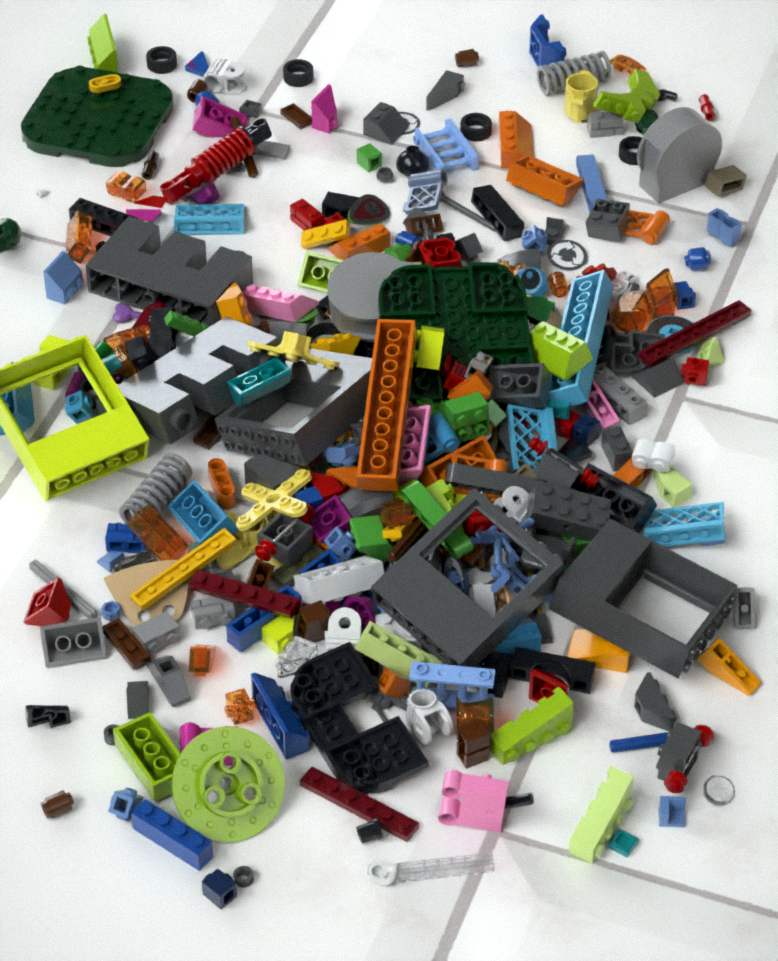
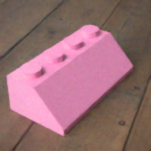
[242,285,319,322]
[398,405,432,486]

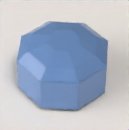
[101,601,122,621]

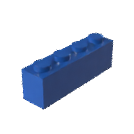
[226,584,301,652]
[131,799,213,871]

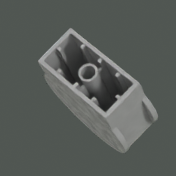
[637,107,722,204]
[327,252,420,342]

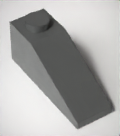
[426,70,466,111]

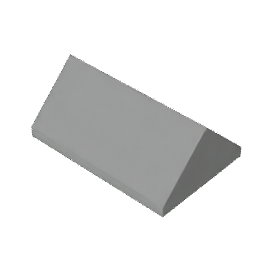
[40,617,107,667]

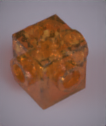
[224,688,256,725]

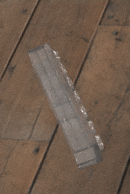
[397,852,494,882]

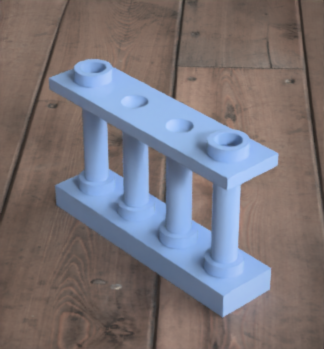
[413,119,479,171]
[409,661,495,716]

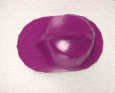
[181,179,220,204]
[344,595,377,633]

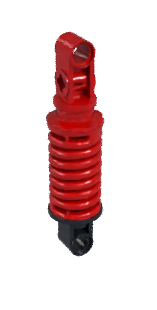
[160,118,272,204]

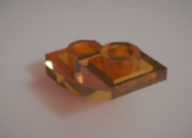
[610,54,646,75]

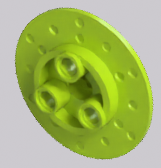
[172,726,285,842]

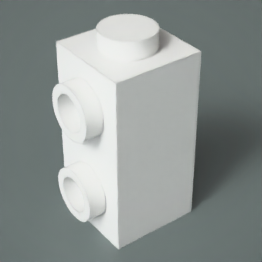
[469,582,498,617]

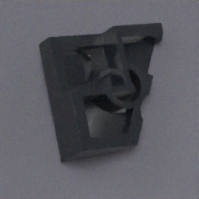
[558,437,592,463]
[25,705,71,728]

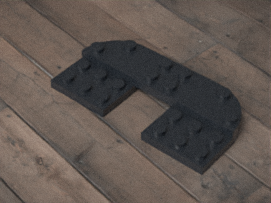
[290,642,429,793]

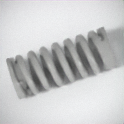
[537,50,611,95]
[119,453,192,528]

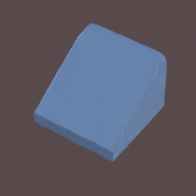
[97,550,125,573]

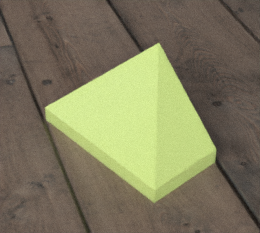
[697,337,725,366]

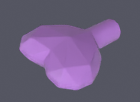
[113,303,141,323]

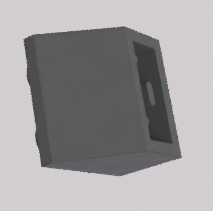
[585,198,630,242]

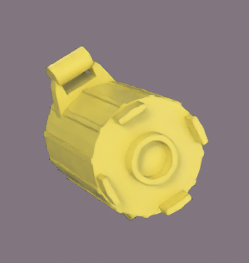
[564,70,598,123]

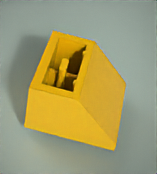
[310,333,361,355]

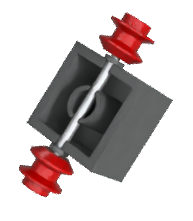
[528,435,600,489]
[255,503,314,567]
[656,722,714,793]

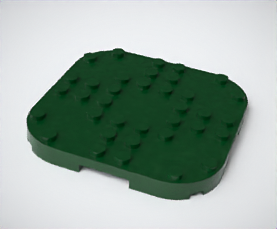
[21,65,173,167]
[378,262,533,404]

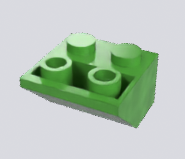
[444,391,490,443]
[349,515,397,564]

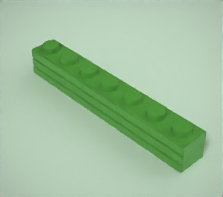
[164,310,210,336]

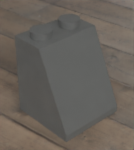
[244,454,304,498]

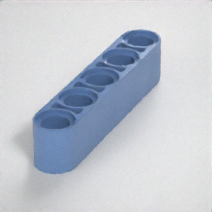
[576,154,607,213]

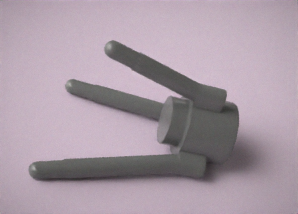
[370,689,408,722]

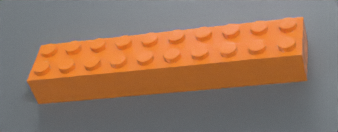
[356,319,417,492]

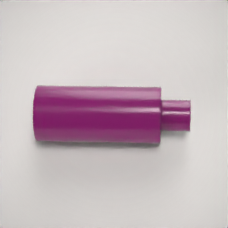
[65,371,86,397]

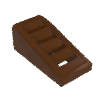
[404,214,443,236]

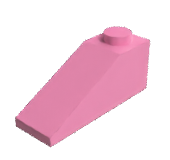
[583,378,620,429]

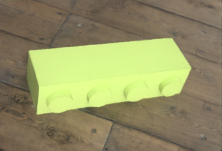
[354,621,442,687]

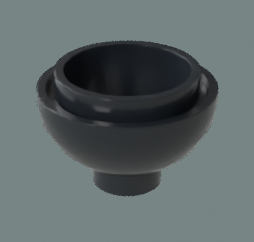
[396,145,429,176]

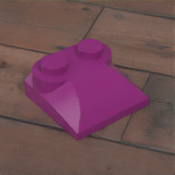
[308,494,352,544]

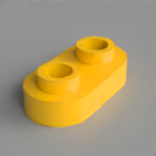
[89,74,121,94]

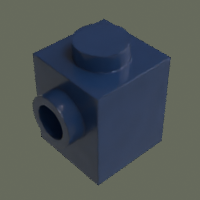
[573,413,600,447]
[202,869,237,909]

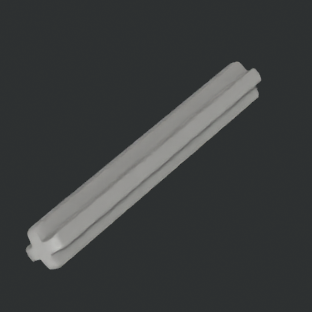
[29,559,98,619]

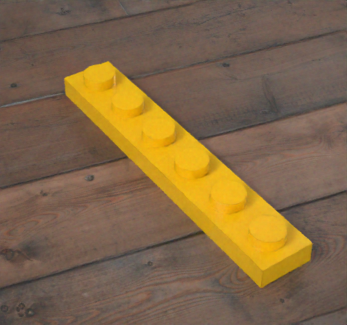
[129,528,237,611]

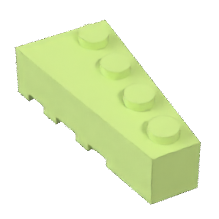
[569,766,634,863]

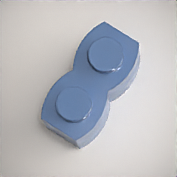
[706,208,742,246]

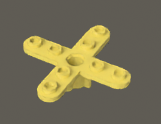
[247,331,340,370]
[236,469,312,531]
[216,512,284,569]

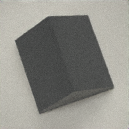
[632,357,683,398]

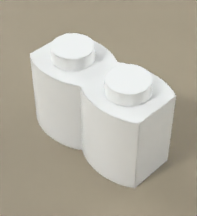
[632,439,676,472]

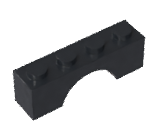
[509,647,596,694]

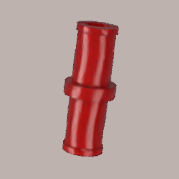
[699,94,715,121]

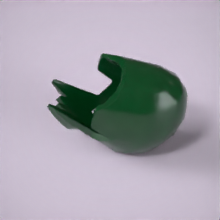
[0,218,21,252]

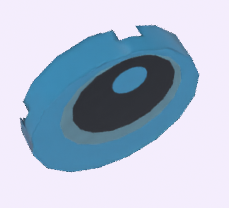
[515,267,547,297]

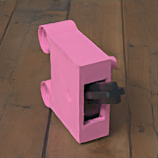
[438,770,534,833]

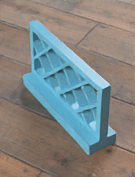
[174,204,244,235]
[506,405,558,472]
[644,502,726,547]

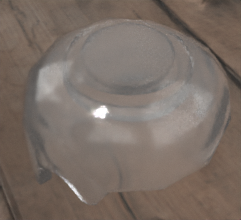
[703,775,735,808]

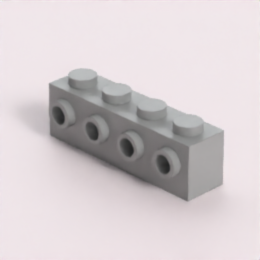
[593,363,648,426]

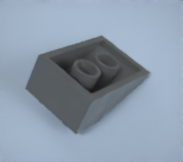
[487,363,551,408]

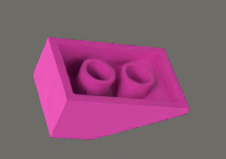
[192,96,247,137]

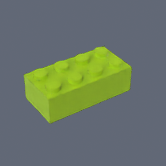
[113,712,180,802]

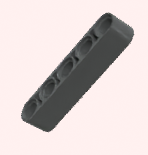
[445,463,540,499]

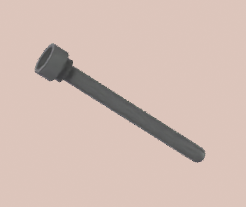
[430,189,496,232]

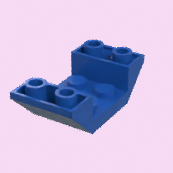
[529,14,567,73]

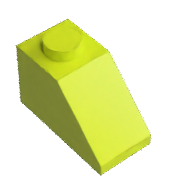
[261,615,296,654]

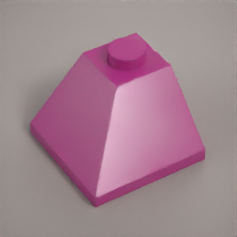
[311,84,338,134]

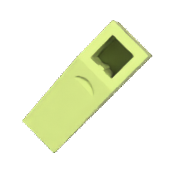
[651,467,693,508]

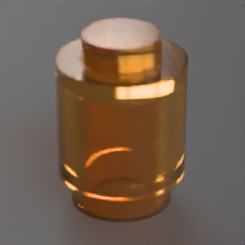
[548,272,568,297]

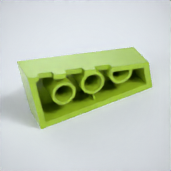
[489,687,574,765]

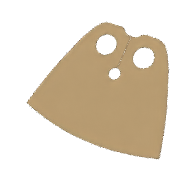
[103,560,190,626]

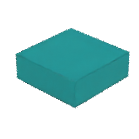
[608,829,639,857]

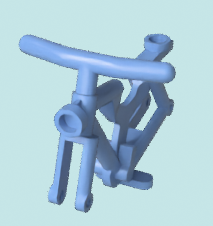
[470,518,554,604]

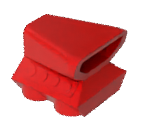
[418,237,463,267]

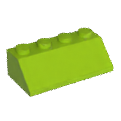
[87,14,118,73]
[297,251,344,293]
[529,321,593,381]

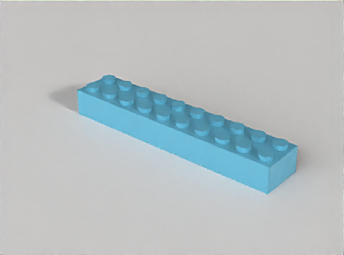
[547,270,614,406]

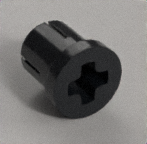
[356,818,383,843]

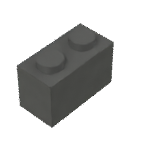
[601,426,633,472]

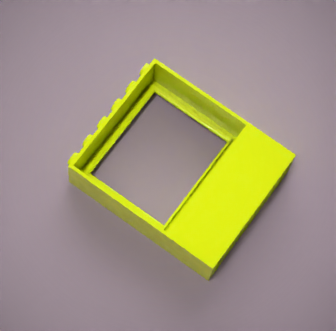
[0,335,150,501]

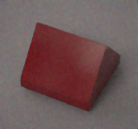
[438,354,455,378]

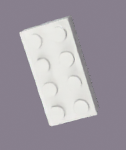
[294,556,384,605]

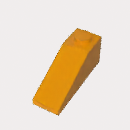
[697,638,762,696]

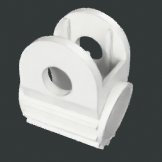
[202,58,245,95]
[493,486,536,530]
[325,607,362,658]
[406,688,453,745]

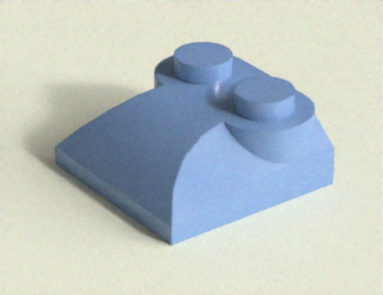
[323,442,361,467]

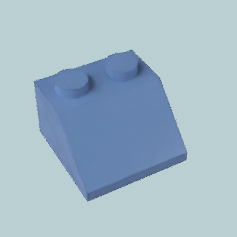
[43,251,84,305]

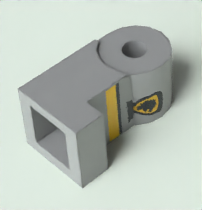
[464,351,493,378]

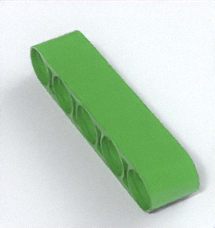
[400,480,474,560]

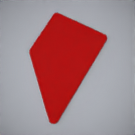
[134,195,165,208]

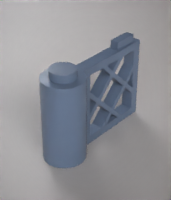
[403,169,448,215]

